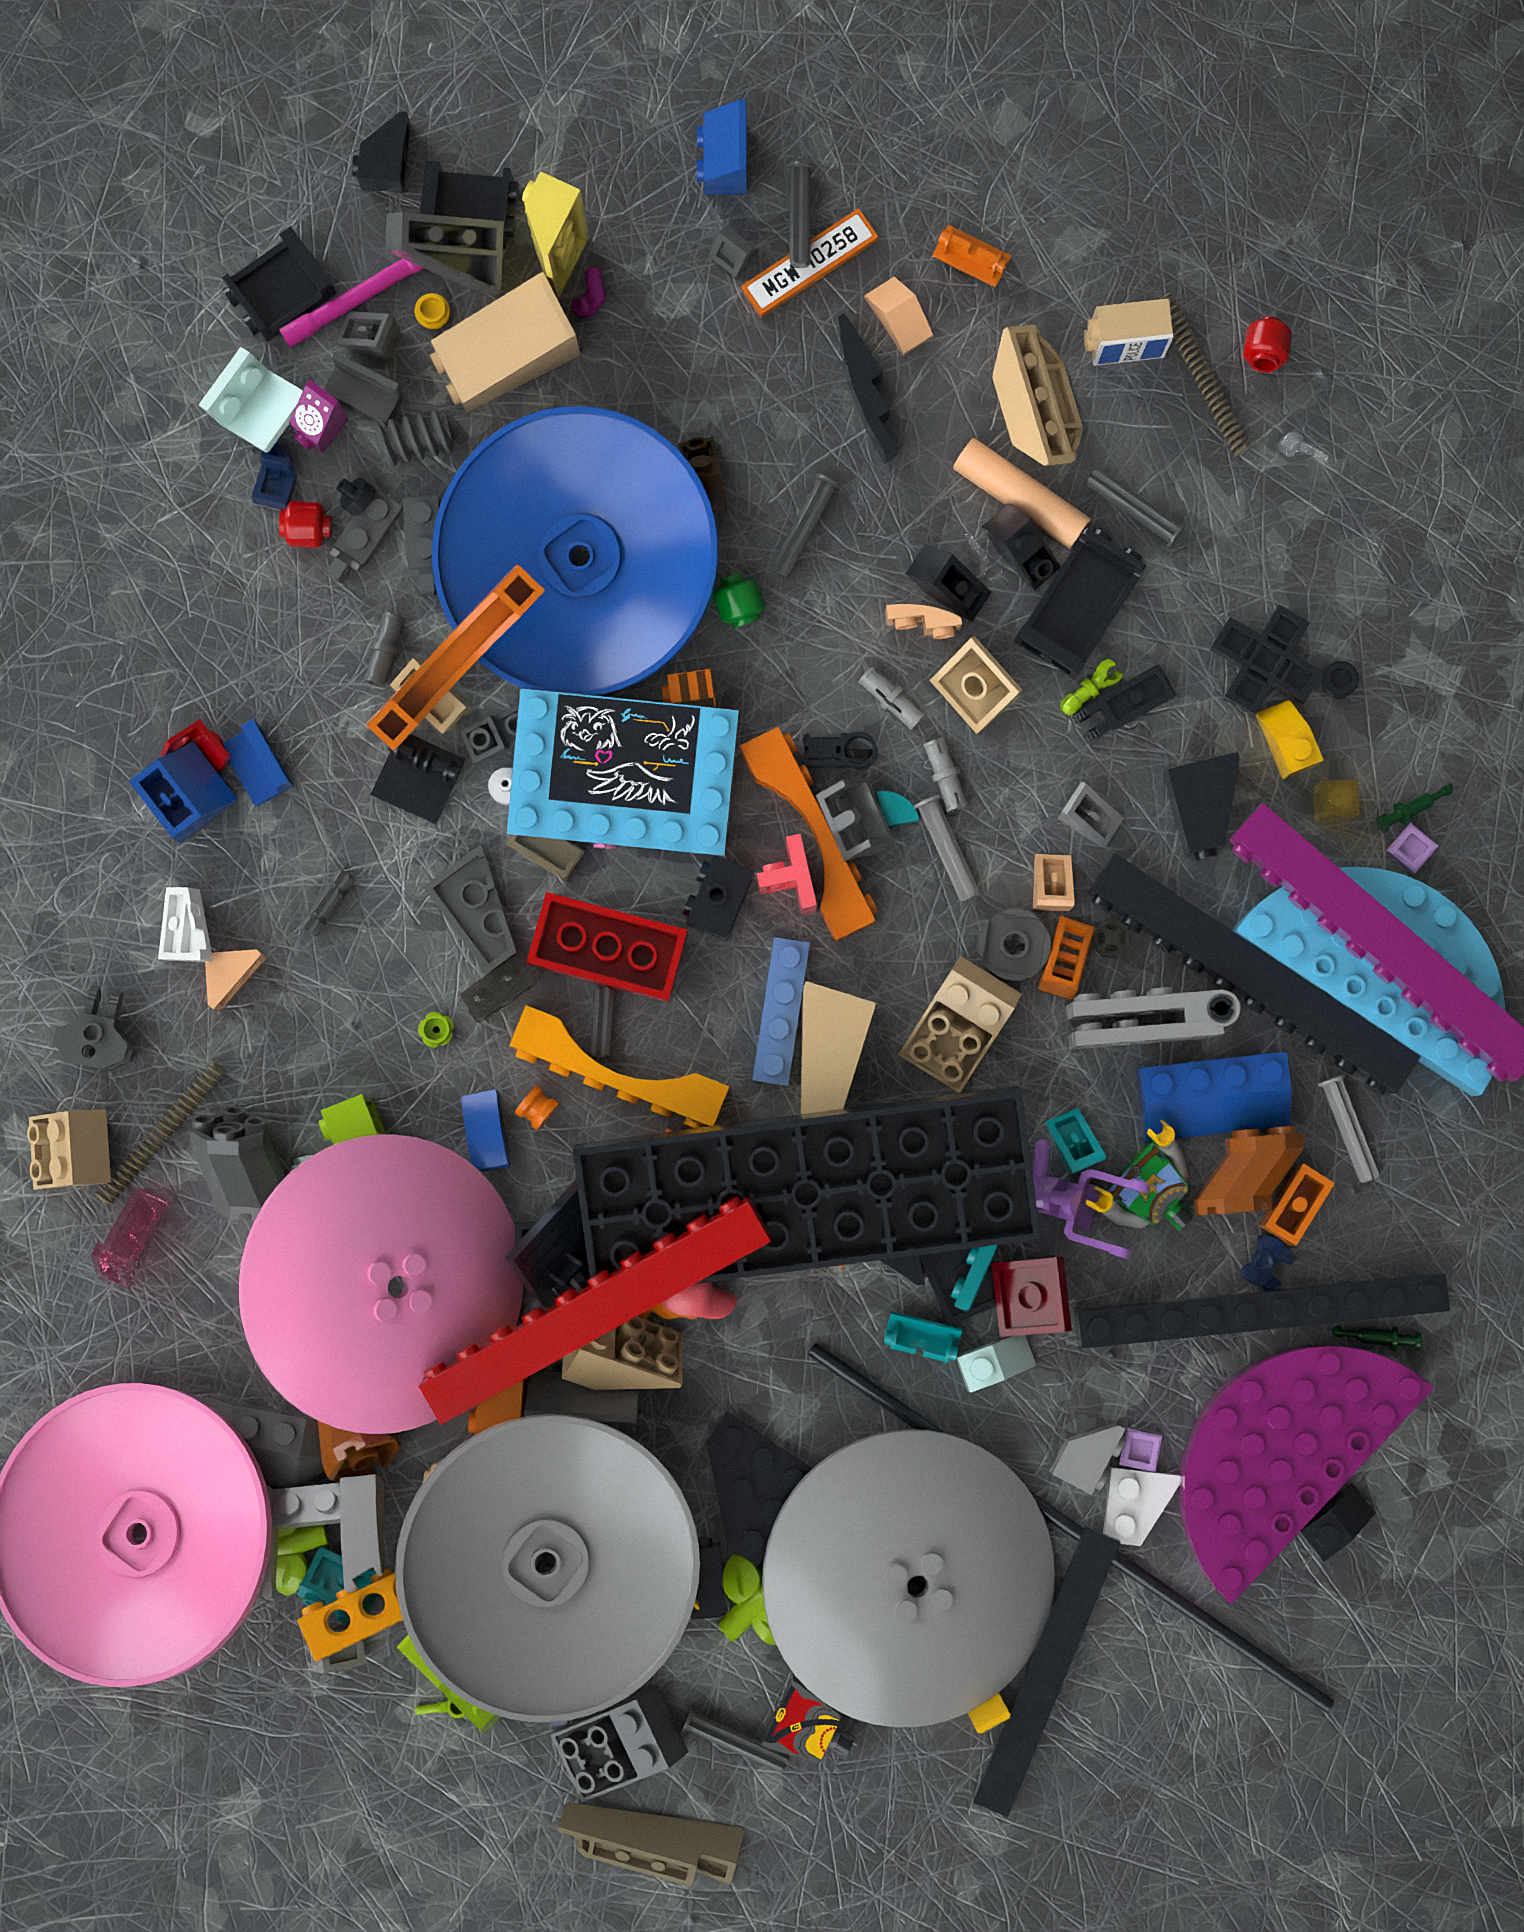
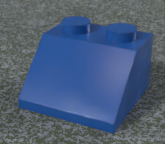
[697,100,747,195]

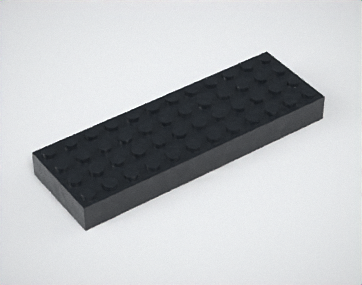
[572,1086,1041,1284]

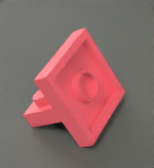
[757,834,817,915]

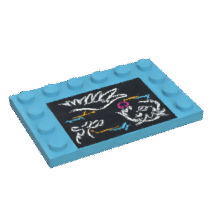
[507,688,739,856]

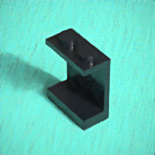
[420,161,519,249]

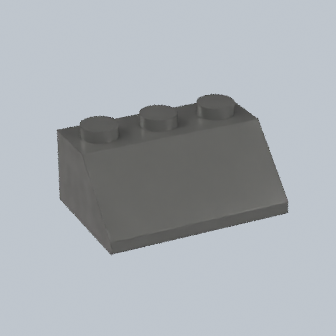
[524,1363,641,1423]

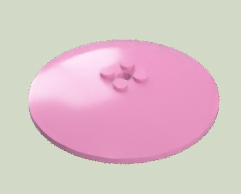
[239,1134,523,1434]

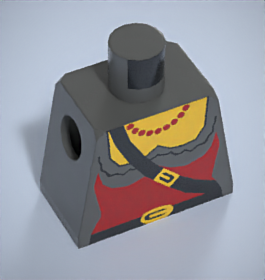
[761,1676,855,1763]

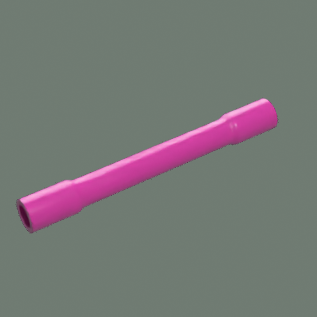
[279,258,424,348]

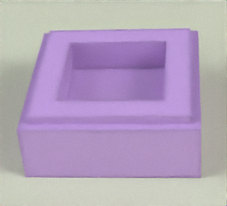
[1385,823,1438,874]
[1118,1427,1163,1472]

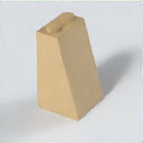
[429,272,580,413]
[800,981,876,1114]

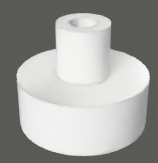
[488,768,513,805]

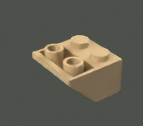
[27,1109,111,1190]

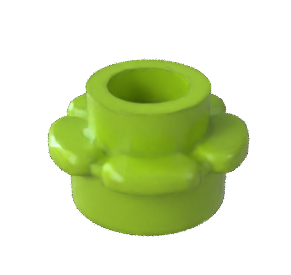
[418,1012,454,1048]

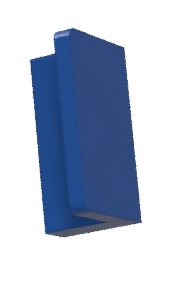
[224,719,293,806]

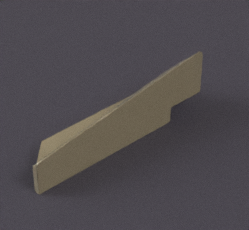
[558,1803,745,1887]

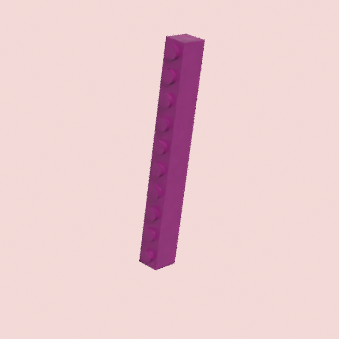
[1228,803,1524,1082]

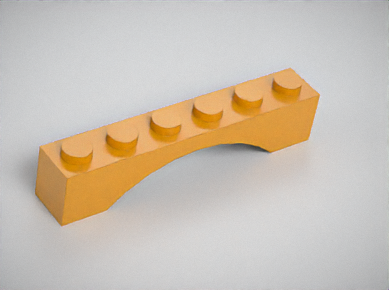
[509,1005,730,1128]

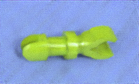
[1060,659,1123,716]

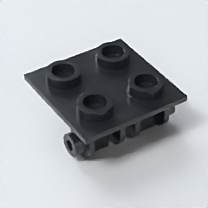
[370,734,466,825]

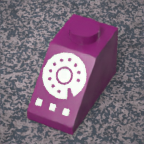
[289,380,349,453]

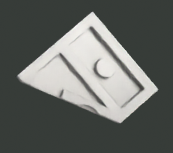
[158,887,212,962]
[1103,1467,1181,1546]

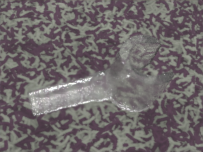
[1276,432,1329,463]

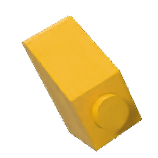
[1256,700,1324,780]

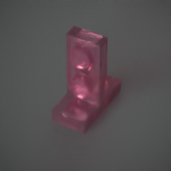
[91,1187,169,1290]

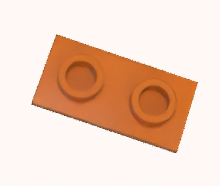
[932,225,1012,288]

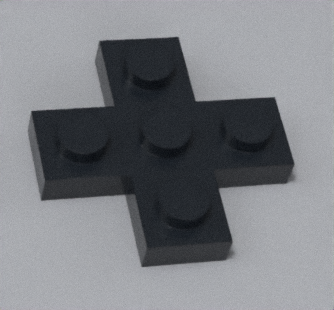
[1210,605,1323,717]

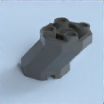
[190,1107,286,1221]

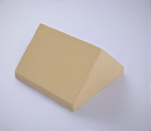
[929,636,1022,734]

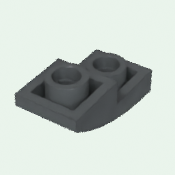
[459,704,519,764]

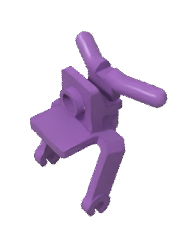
[1033,1140,1150,1260]

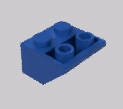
[129,742,238,843]

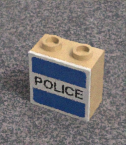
[1084,298,1173,366]

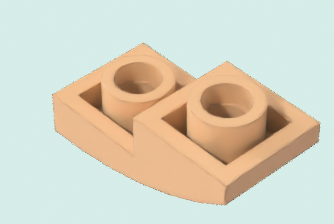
[885,604,962,639]

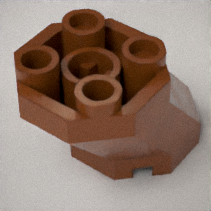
[1194,1126,1304,1215]
[318,1421,402,1483]

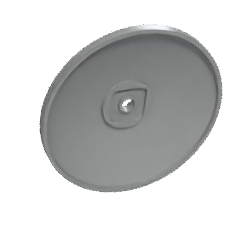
[395,1414,700,1722]

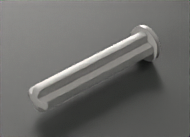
[914,794,979,901]
[1318,1074,1380,1183]

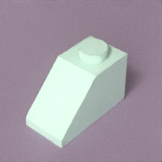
[956,1335,1037,1393]

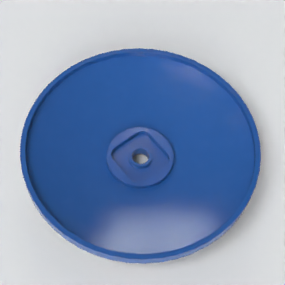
[432,406,720,696]

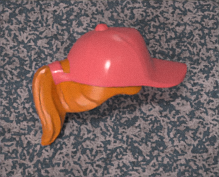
[638,1282,737,1320]

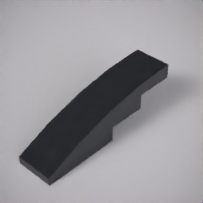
[837,313,898,463]

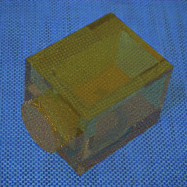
[1313,779,1360,823]

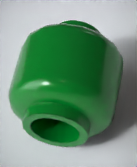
[713,572,765,629]

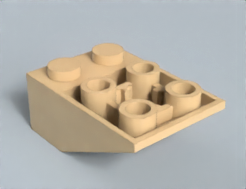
[898,956,1022,1093]
[562,1316,683,1390]

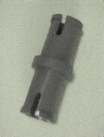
[363,612,406,688]

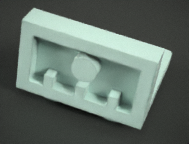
[199,347,303,453]

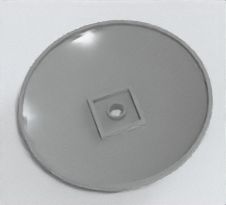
[762,1429,1055,1727]

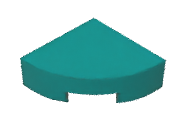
[876,791,919,827]

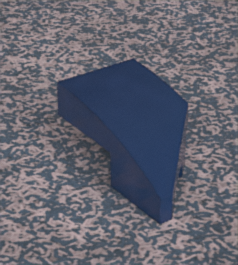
[251,441,297,510]

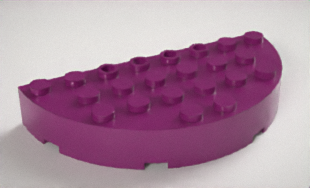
[1178,1344,1434,1605]

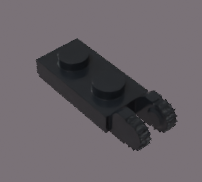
[1072,664,1176,743]

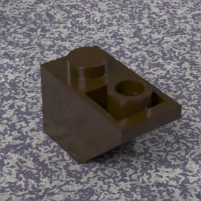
[678,437,727,513]

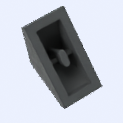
[336,311,400,364]

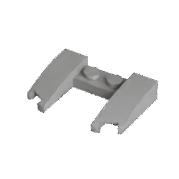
[261,1474,385,1601]

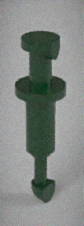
[1376,783,1453,833]
[1332,1326,1421,1351]

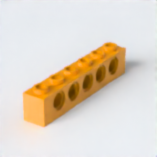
[297,1568,403,1663]

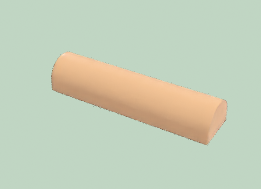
[953,437,1091,550]

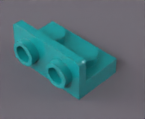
[298,1547,379,1626]

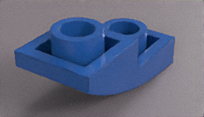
[461,1089,510,1172]

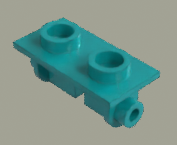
[883,1311,963,1363]

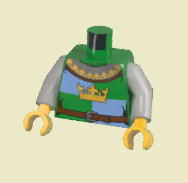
[1086,1120,1194,1231]

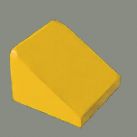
[968,1693,1011,1734]

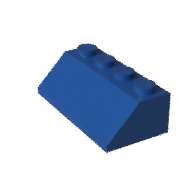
[1135,1052,1291,1142]

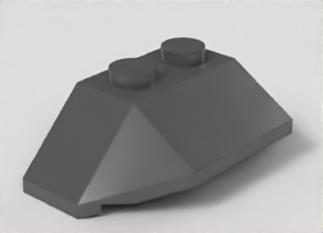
[203,1396,324,1488]

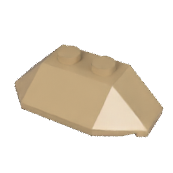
[992,324,1083,466]

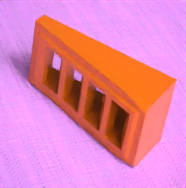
[1038,916,1095,999]

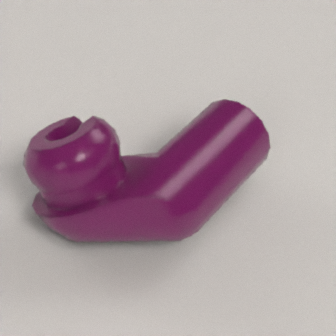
[571,267,606,319]

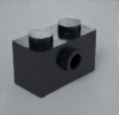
[683,855,754,942]

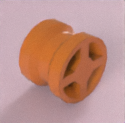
[515,1085,560,1131]

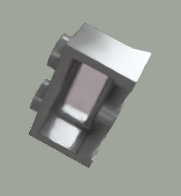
[816,777,895,861]

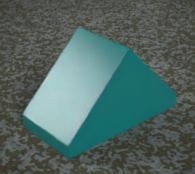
[1045,1108,1106,1174]

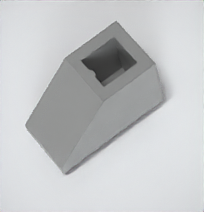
[1049,1423,1127,1495]

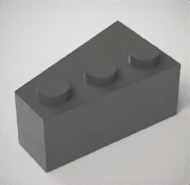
[385,212,504,295]

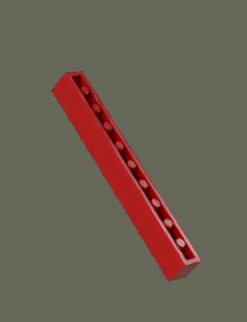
[418,1196,771,1425]

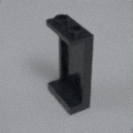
[1014,528,1147,680]

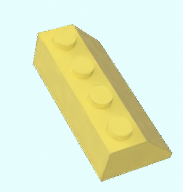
[522,171,589,300]

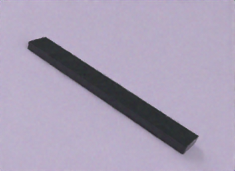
[973,1525,1120,1817]

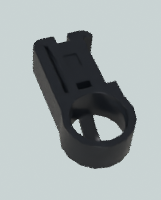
[803,732,878,770]

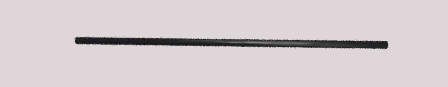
[807,1343,1334,1713]

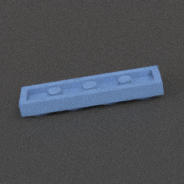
[752,937,810,1086]

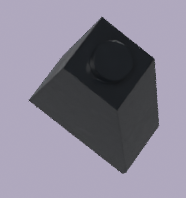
[1163,752,1240,861]

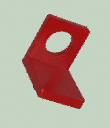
[160,719,230,774]

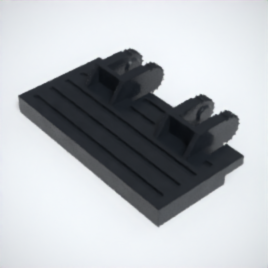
[505,1179,590,1310]

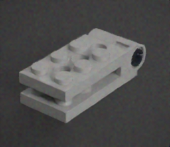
[1065,987,1240,1050]

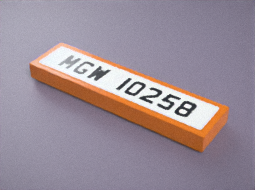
[741,208,878,318]

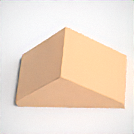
[864,277,933,356]
[1033,854,1075,912]
[205,949,267,1012]

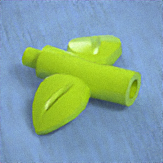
[276,1525,328,1596]
[717,1554,776,1645]

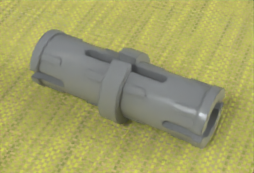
[858,665,927,731]
[923,737,969,813]

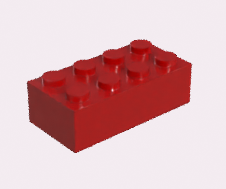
[527,892,689,1003]

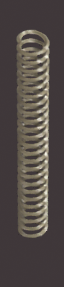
[1160,292,1251,457]
[95,1059,225,1206]

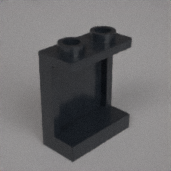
[221,226,337,342]

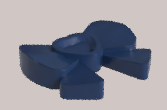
[1240,1234,1293,1290]

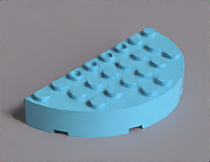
[1232,867,1505,1097]

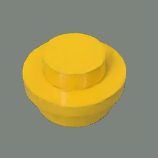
[414,293,450,329]

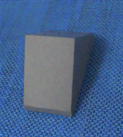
[1057,782,1124,848]

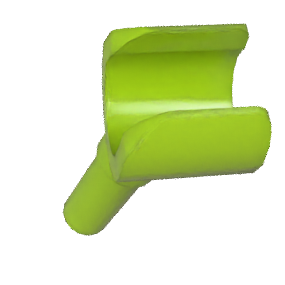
[415,1698,464,1718]

